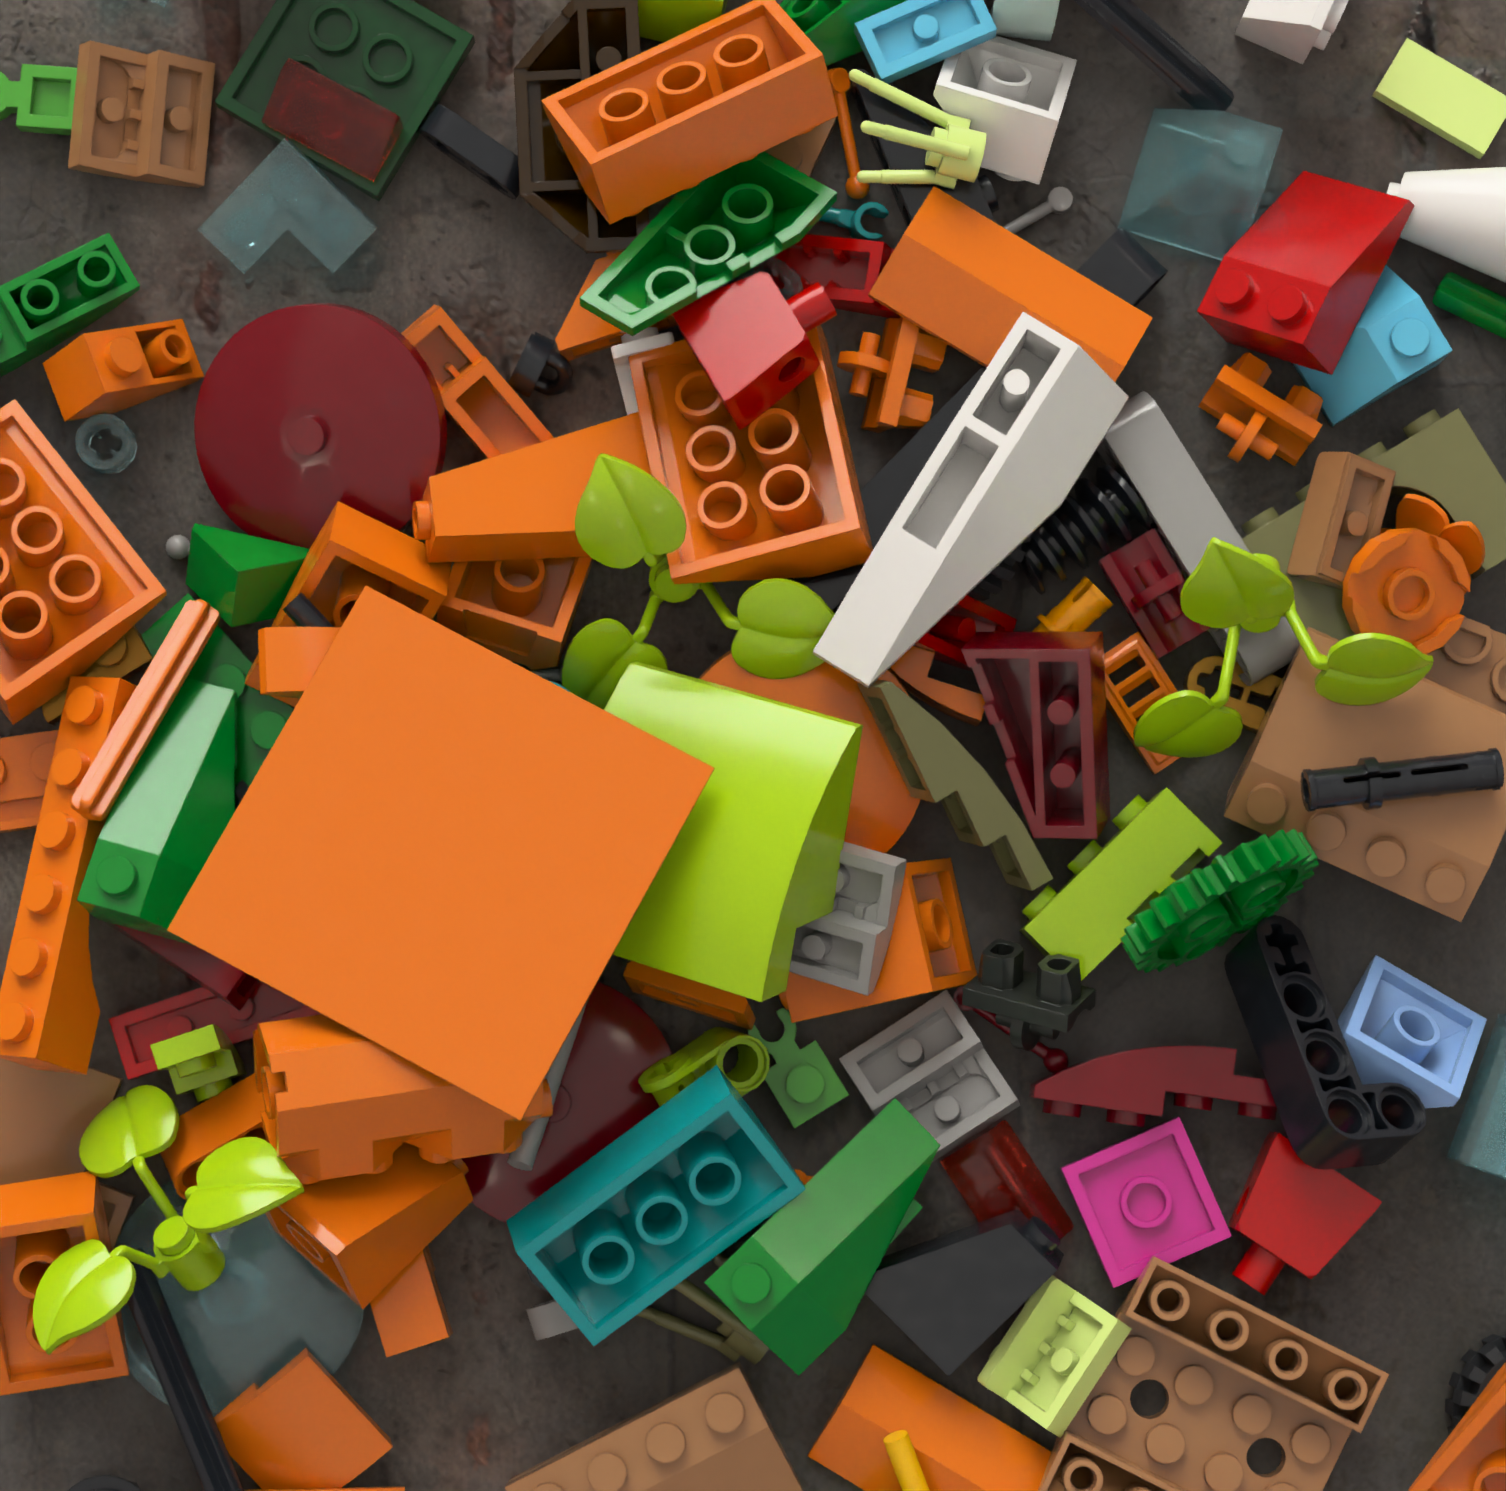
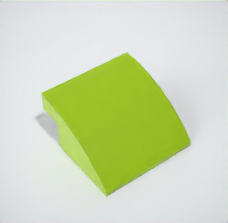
[604,661,863,1002]

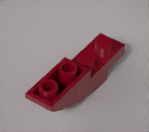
[1029,1046,1277,1127]

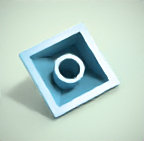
[1293,265,1453,427]

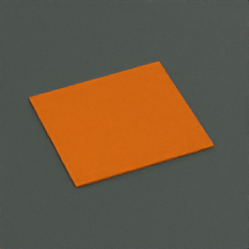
[167,585,715,1121]

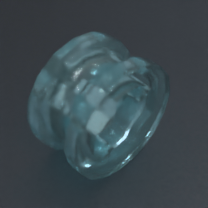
[75,413,137,474]

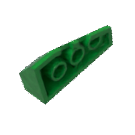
[579,152,837,336]
[77,678,237,945]
[704,1098,940,1376]

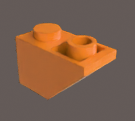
[42,319,205,422]

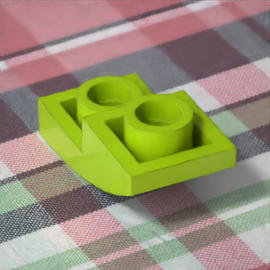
[150,1024,247,1103]

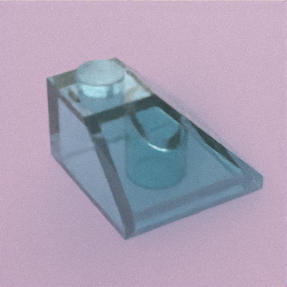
[1117,108,1283,261]

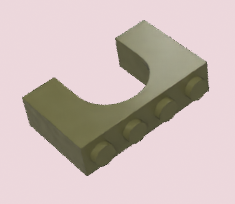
[1241,408,1506,640]

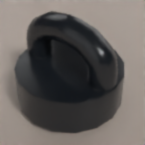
[508,332,573,398]

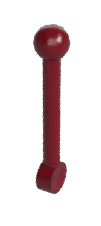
[953,986,1068,1073]

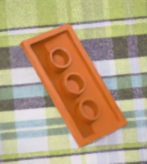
[868,186,1152,382]
[807,1344,1052,1491]

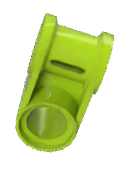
[638,1027,770,1106]

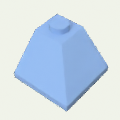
[1337,955,1487,1108]

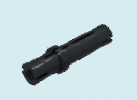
[1300,748,1504,812]

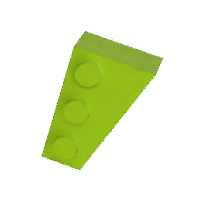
[1019,787,1223,981]

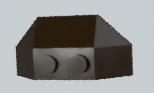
[514,0,649,254]

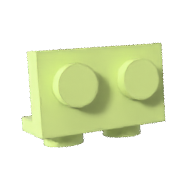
[977,1275,1132,1438]

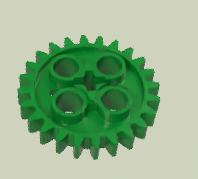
[1120,829,1319,973]

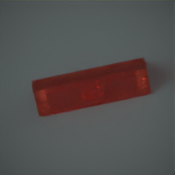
[261,58,403,182]
[940,1120,1074,1240]

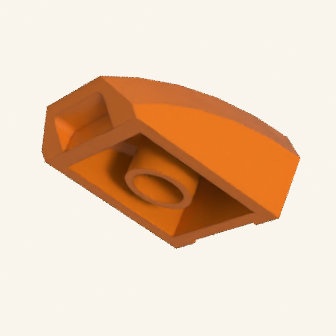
[437,557,594,670]

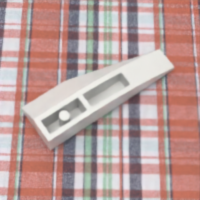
[813,312,1129,688]

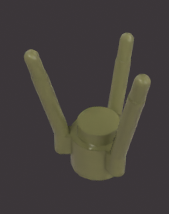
[637,1251,769,1365]

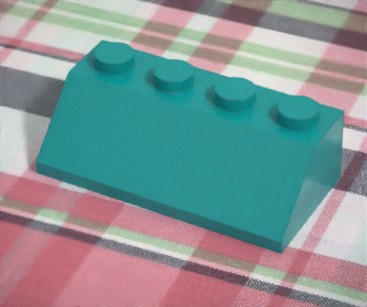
[506,1065,806,1346]

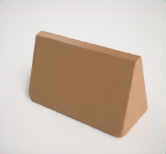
[1287,452,1396,590]

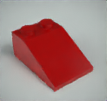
[1197,171,1414,375]

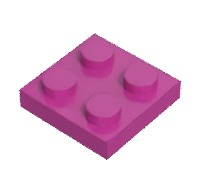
[1060,1117,1232,1288]

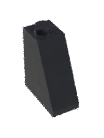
[865,1209,1064,1376]

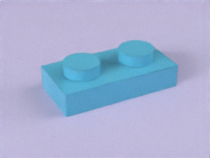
[854,0,997,84]

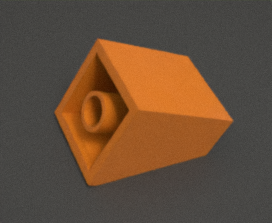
[779,858,977,1023]
[265,1142,474,1309]

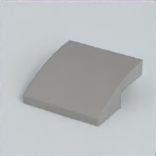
[789,842,907,996]
[839,990,1020,1162]

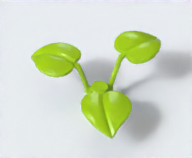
[562,453,835,710]
[1133,537,1434,758]
[33,1085,305,1355]

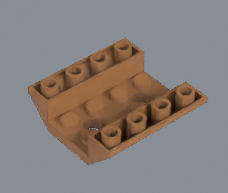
[1038,1255,1389,1491]

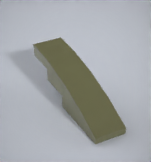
[857,679,1053,891]

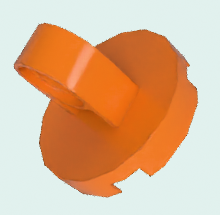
[1342,528,1471,654]

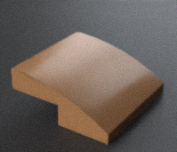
[68,40,215,188]

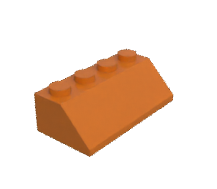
[541,0,839,224]

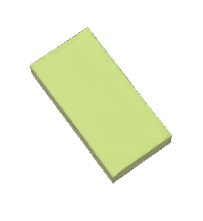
[1372,38,1506,159]

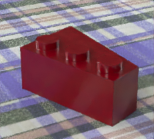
[961,631,1110,839]

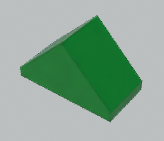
[185,523,309,627]

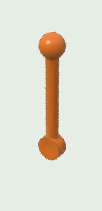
[827,68,870,199]

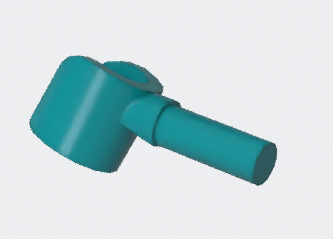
[819,202,889,241]

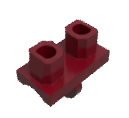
[1097,528,1212,660]

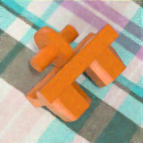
[837,316,947,433]
[1198,352,1323,466]

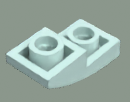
[990,0,1060,42]

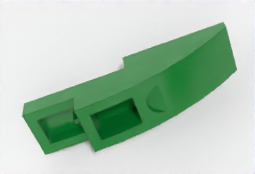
[0,232,140,377]

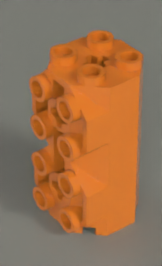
[253,1014,553,1184]

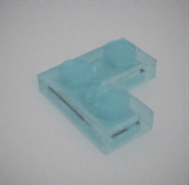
[197,137,379,274]

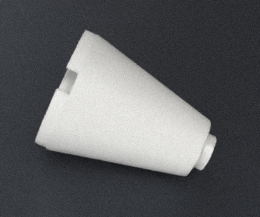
[1387,167,1506,283]

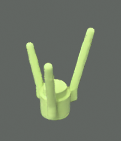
[849,69,986,189]

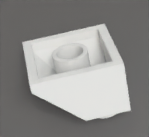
[933,36,1077,185]

